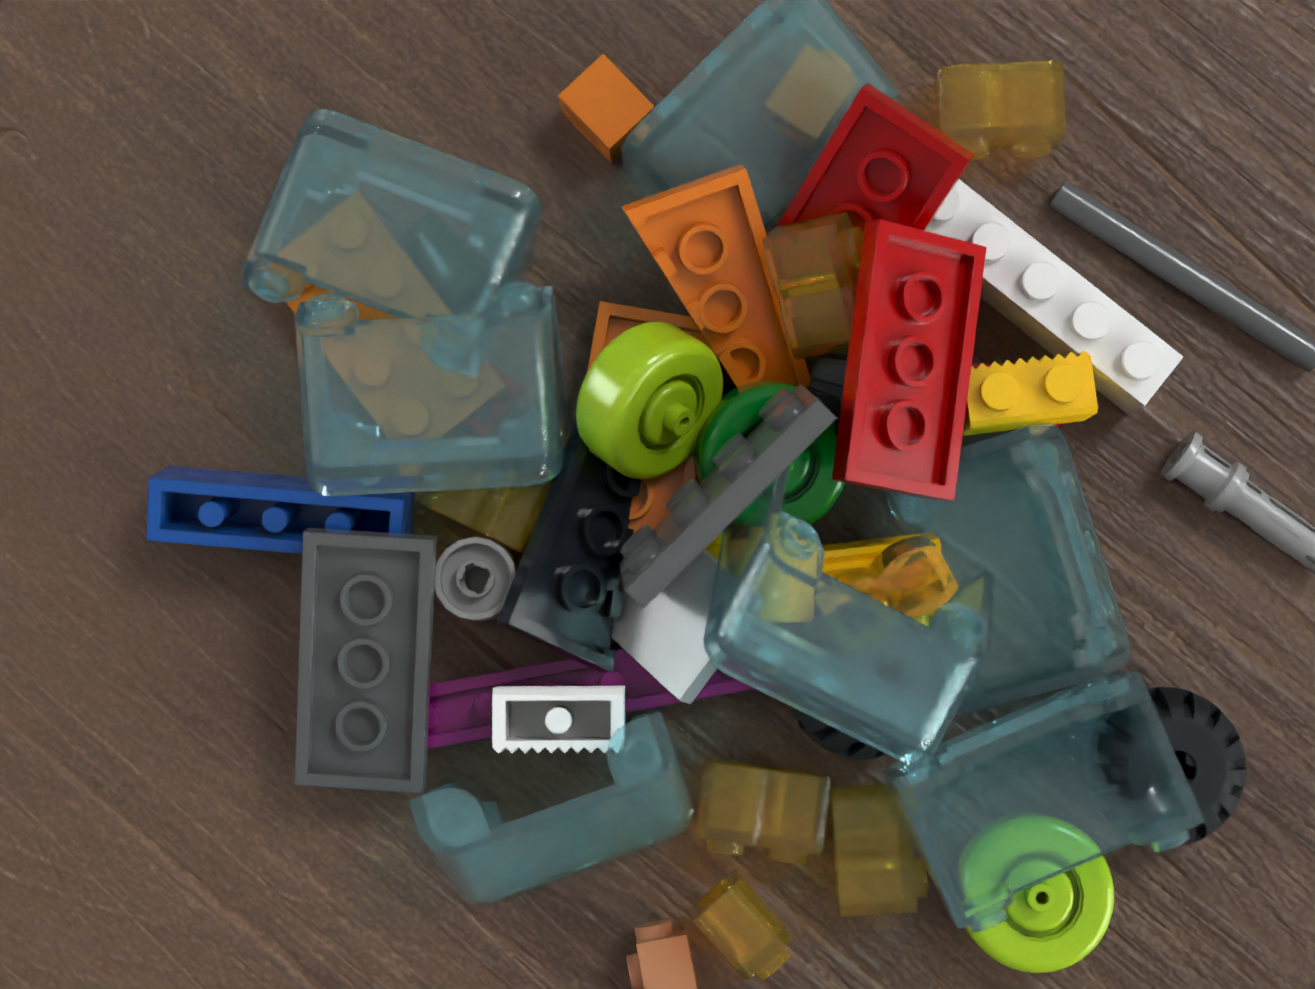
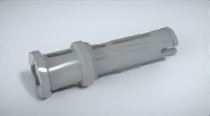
[1160,430,1315,575]

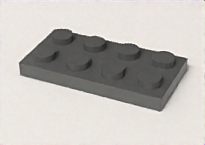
[619,383,836,609]
[294,528,437,794]

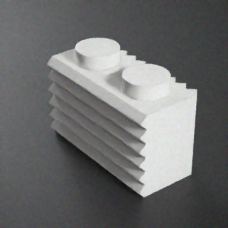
[492,686,625,754]

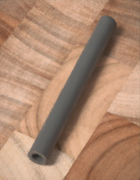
[1049,180,1315,372]

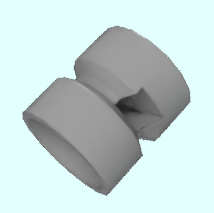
[435,537,519,622]

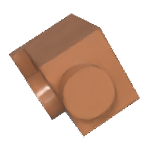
[626,919,698,989]

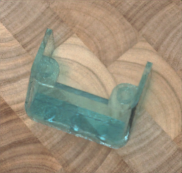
[703,466,995,763]

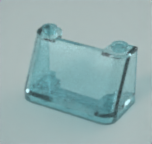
[621,0,901,239]
[242,109,541,377]
[295,282,570,496]
[887,424,1131,715]
[882,670,1205,932]
[408,708,694,903]

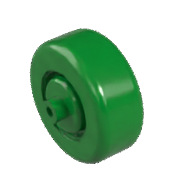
[693,380,845,533]

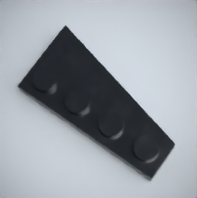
[496,421,641,673]

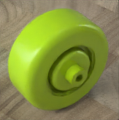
[576,321,723,479]
[954,814,1114,973]

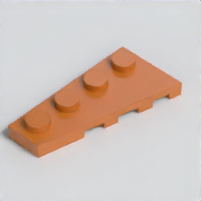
[621,164,811,389]

